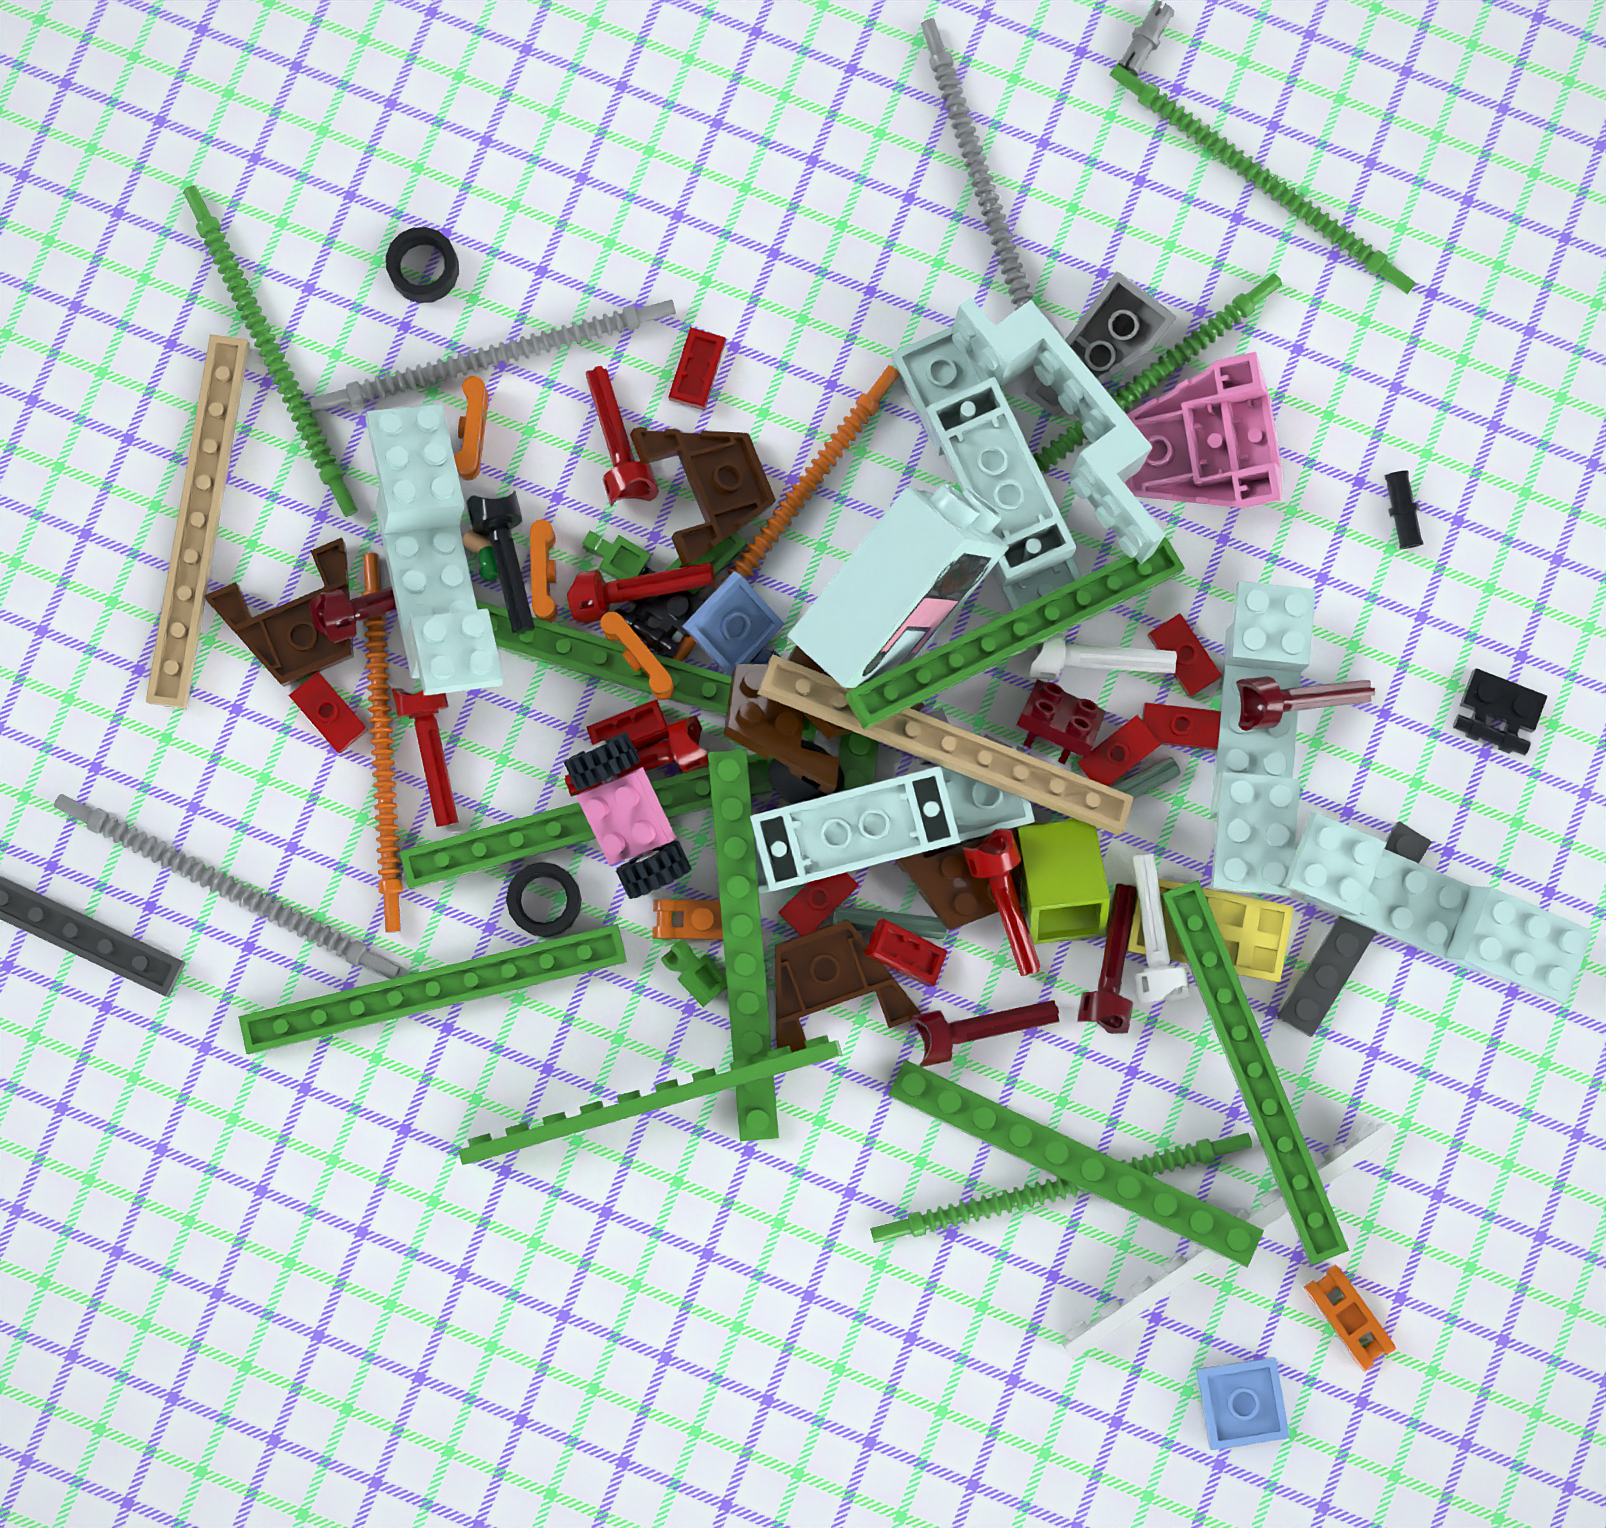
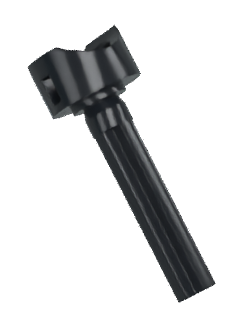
[466,490,535,635]

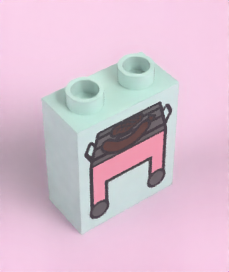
[787,483,1009,688]

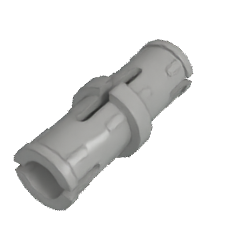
[1118,0,1175,76]

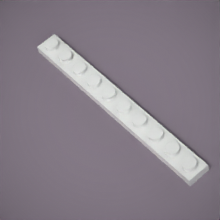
[1061,1120,1397,1360]

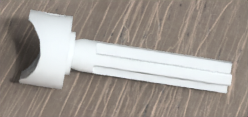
[1029,633,1177,680]
[1133,854,1190,1004]

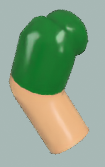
[462,529,499,582]

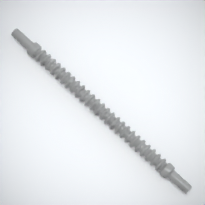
[921,18,1037,312]
[310,299,676,413]
[54,794,401,979]

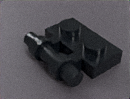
[614,567,705,656]
[1453,668,1548,756]

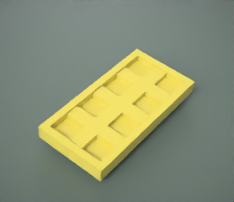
[1126,879,1294,983]

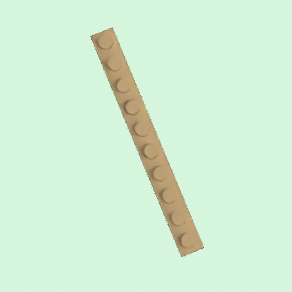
[146,334,250,709]
[757,654,1134,836]

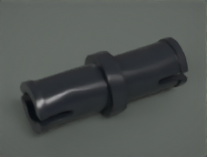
[1384,470,1424,550]

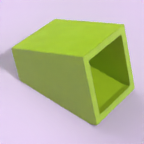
[1017,818,1110,945]

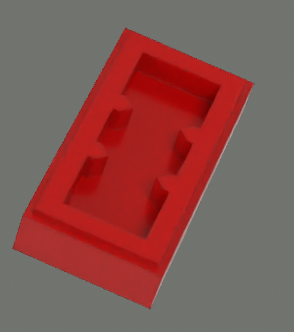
[668,327,726,411]
[1147,613,1222,698]
[288,671,369,754]
[586,699,669,750]
[1142,702,1221,750]
[1076,715,1161,787]
[778,872,859,935]
[865,919,948,987]

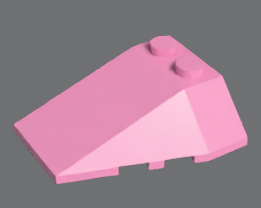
[1124,351,1282,508]

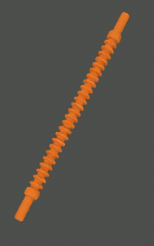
[668,365,900,662]
[361,553,403,933]

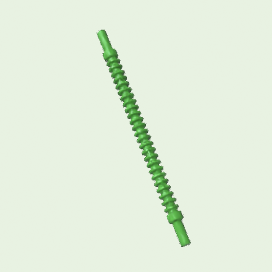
[1109,63,1416,294]
[183,185,358,517]
[1033,273,1282,472]
[870,1132,1252,1243]

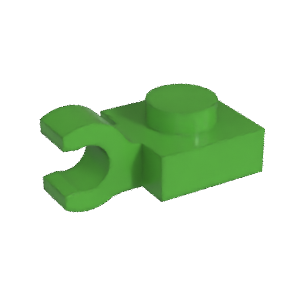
[582,531,651,580]
[661,939,727,1007]

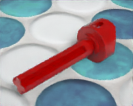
[585,366,659,507]
[567,562,715,624]
[392,688,459,827]
[564,715,709,797]
[962,828,1041,976]

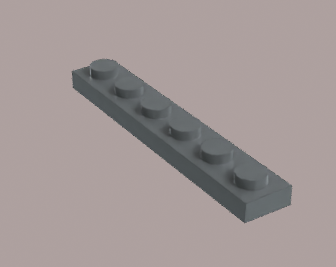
[1277,821,1432,1037]
[0,876,186,997]

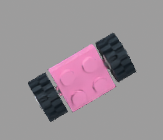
[563,732,692,899]

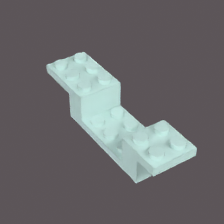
[951,297,1166,564]
[891,326,1082,611]
[366,404,504,696]
[1210,581,1316,897]
[750,747,1035,894]
[1283,812,1593,1004]

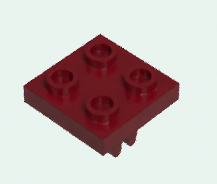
[1016,679,1106,765]

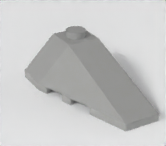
[1025,271,1177,417]

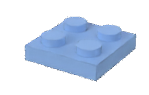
[682,571,785,676]
[1196,1357,1290,1450]

